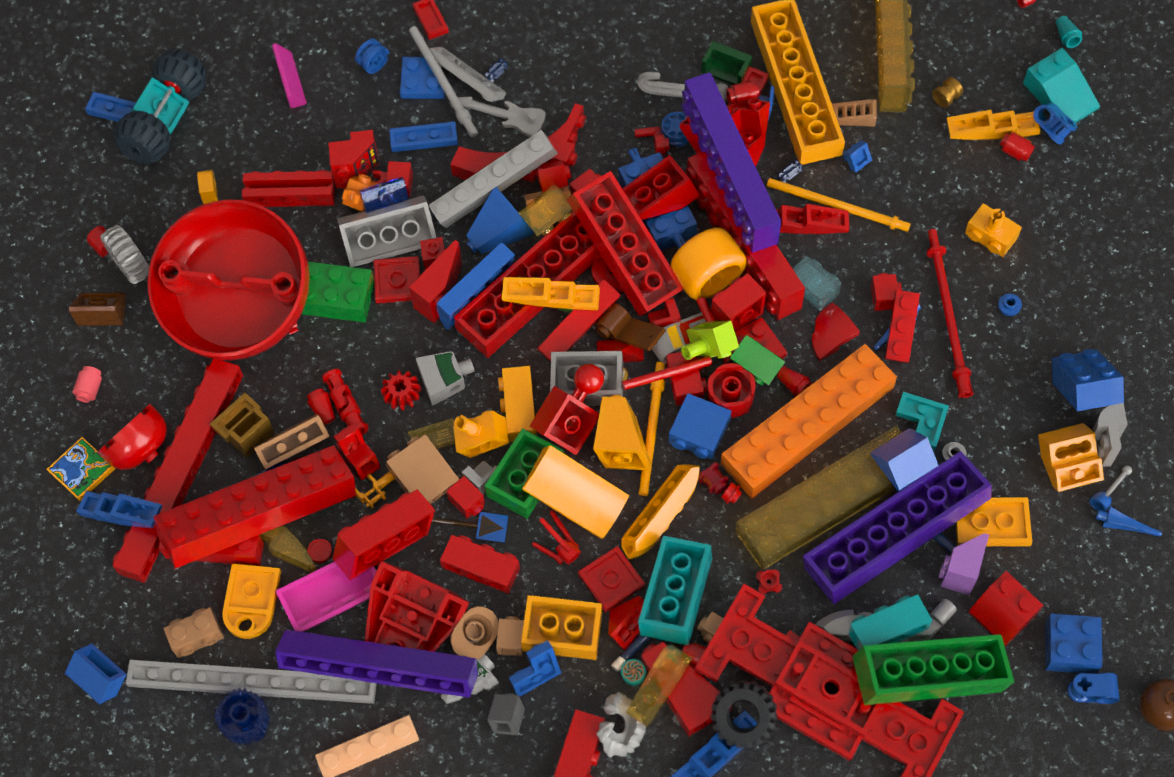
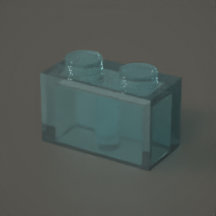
[793,255,841,311]

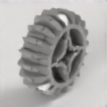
[101,225,149,284]

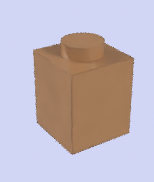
[496,616,524,656]

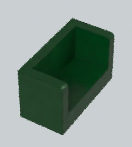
[701,41,752,85]

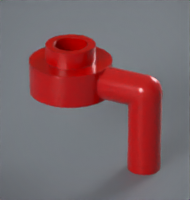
[634,127,669,156]

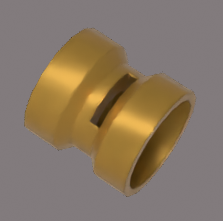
[932,77,963,108]

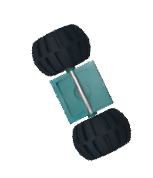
[114,49,206,164]

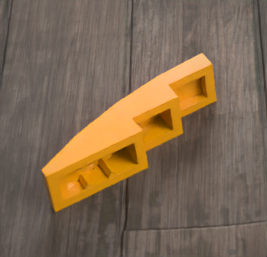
[947,110,1040,140]
[502,277,600,310]

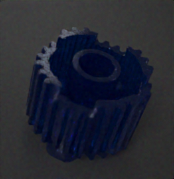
[214,688,270,745]

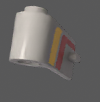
[652,312,706,364]

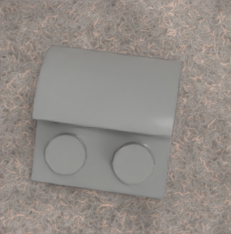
[1092,403,1127,467]

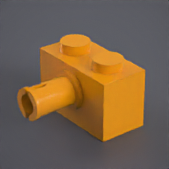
[965,203,1022,257]
[453,410,509,458]

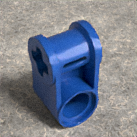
[1033,103,1077,144]
[1067,673,1120,704]

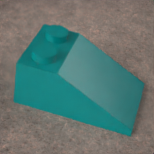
[1023,48,1100,123]

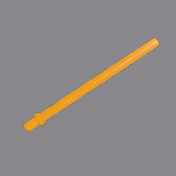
[767,178,911,232]

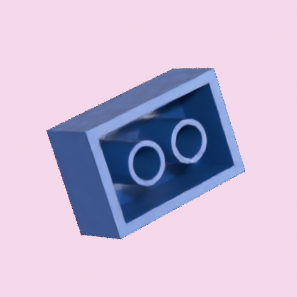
[1052,349,1124,411]

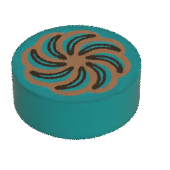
[621,659,646,686]

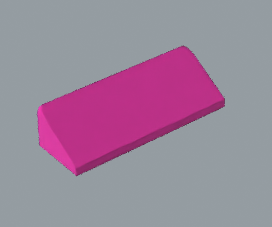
[272,43,306,108]

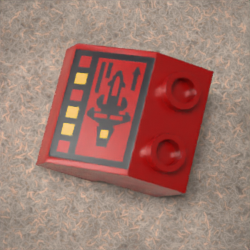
[329,130,379,189]

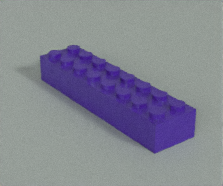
[681,72,781,253]
[803,451,992,604]

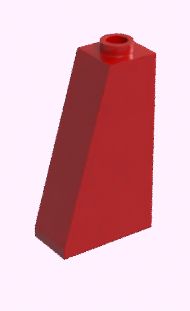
[641,642,732,737]

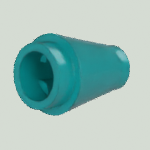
[1056,16,1082,48]

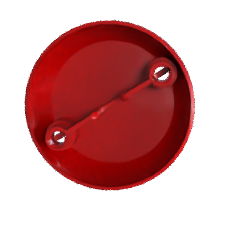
[148,200,310,360]

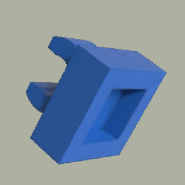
[843,140,872,172]

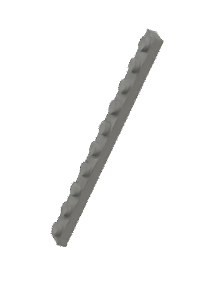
[126,660,377,704]

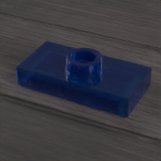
[360,177,409,213]

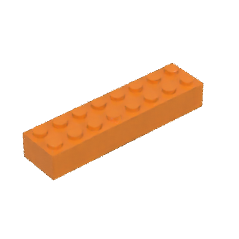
[721,344,897,499]

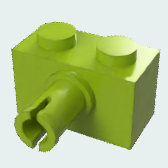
[681,321,739,360]

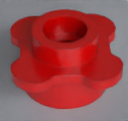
[756,569,782,595]

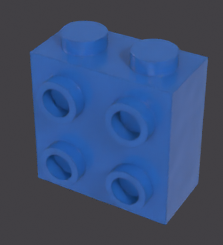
[669,394,732,460]

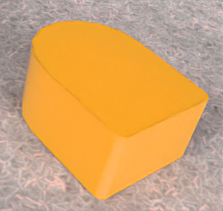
[197,170,218,204]

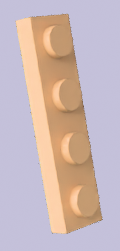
[315,715,419,777]

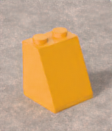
[593,395,652,470]

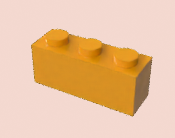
[498,366,537,442]

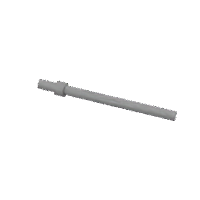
[409,26,478,137]

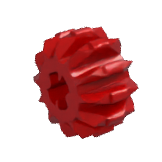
[381,370,421,411]

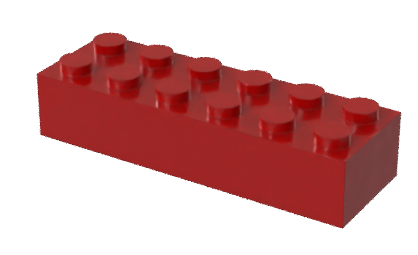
[567,171,684,317]

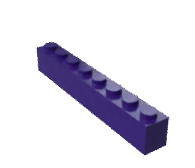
[275,630,478,698]

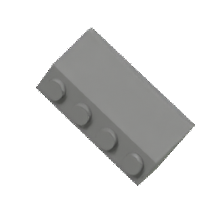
[337,196,436,267]

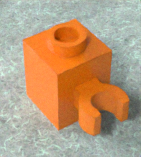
[342,174,378,211]

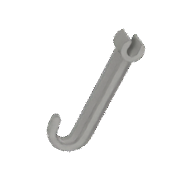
[637,72,728,104]

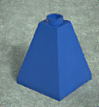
[466,187,534,254]

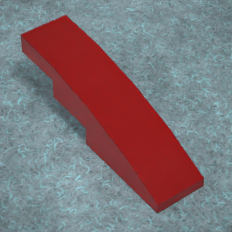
[776,204,849,234]
[538,280,620,362]

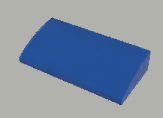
[437,242,515,330]

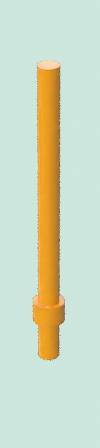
[639,362,665,496]

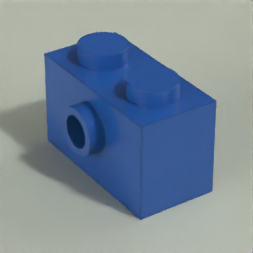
[65,644,126,704]

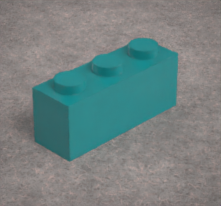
[848,594,932,651]

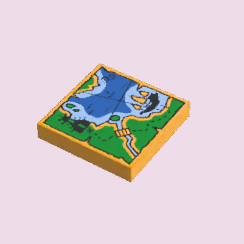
[47,437,115,501]

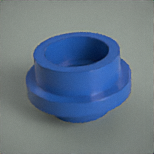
[998,294,1022,316]

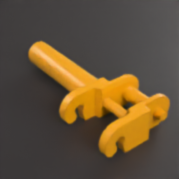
[355,471,395,509]

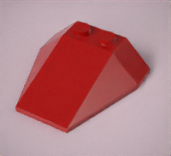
[365,561,470,652]

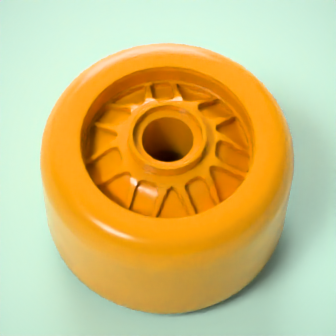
[671,228,746,300]

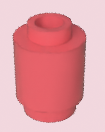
[72,366,102,403]

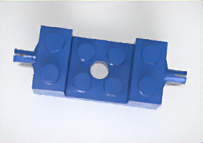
[618,148,697,251]

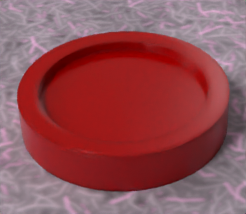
[307,539,332,563]

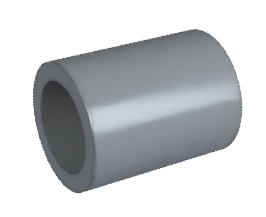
[930,599,957,627]

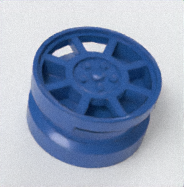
[355,39,389,74]
[662,112,689,148]

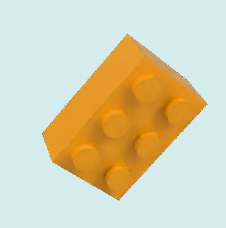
[521,595,602,660]

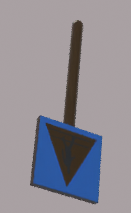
[432,512,508,543]

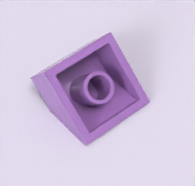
[939,533,989,595]

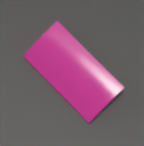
[276,562,376,632]

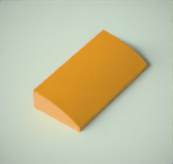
[522,445,629,539]

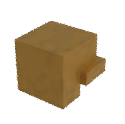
[210,393,275,458]

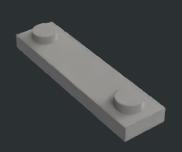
[430,47,506,102]

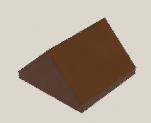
[69,292,126,326]

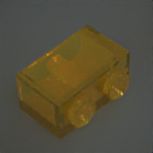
[519,184,572,236]

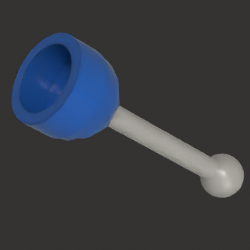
[1089,466,1132,512]

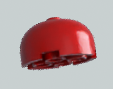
[97,404,167,470]

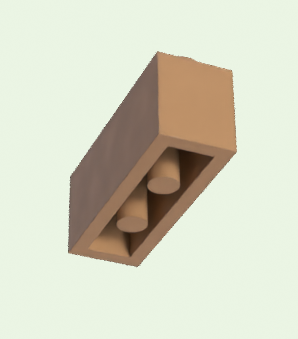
[253,414,329,470]

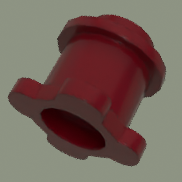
[698,462,729,494]

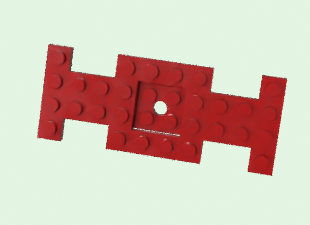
[694,584,964,777]

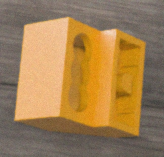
[1038,423,1104,492]

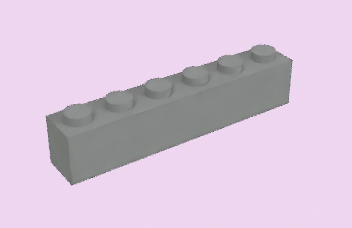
[428,130,558,228]

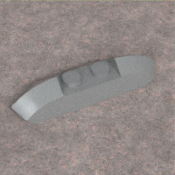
[815,610,942,642]

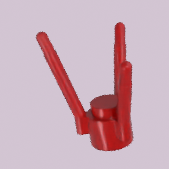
[532,510,581,565]

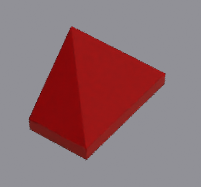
[596,340,644,362]
[608,596,644,650]

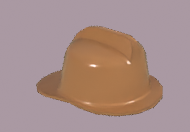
[451,607,499,660]

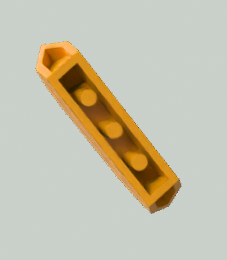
[622,464,700,559]

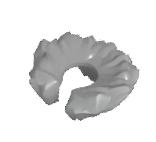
[597,692,646,757]

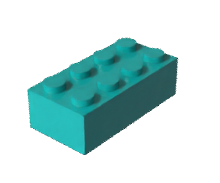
[638,536,712,645]

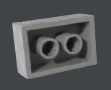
[550,351,623,406]

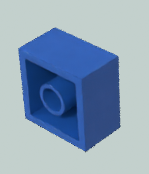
[1045,614,1102,674]

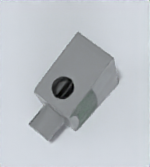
[416,351,475,406]

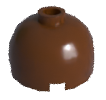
[1140,679,1174,731]

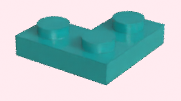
[896,392,949,451]

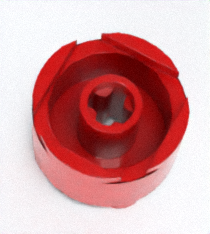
[707,363,755,418]

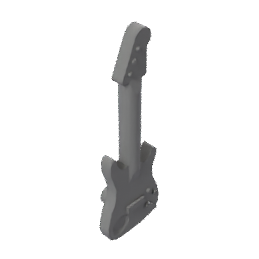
[450,97,546,137]

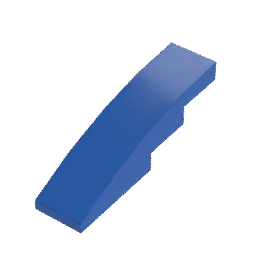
[76,491,163,528]
[671,711,757,777]

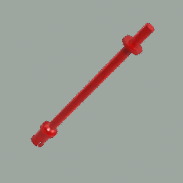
[926,229,974,398]

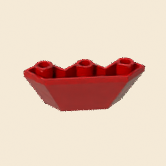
[679,98,770,167]

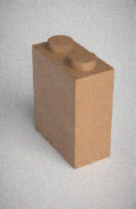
[386,434,459,504]

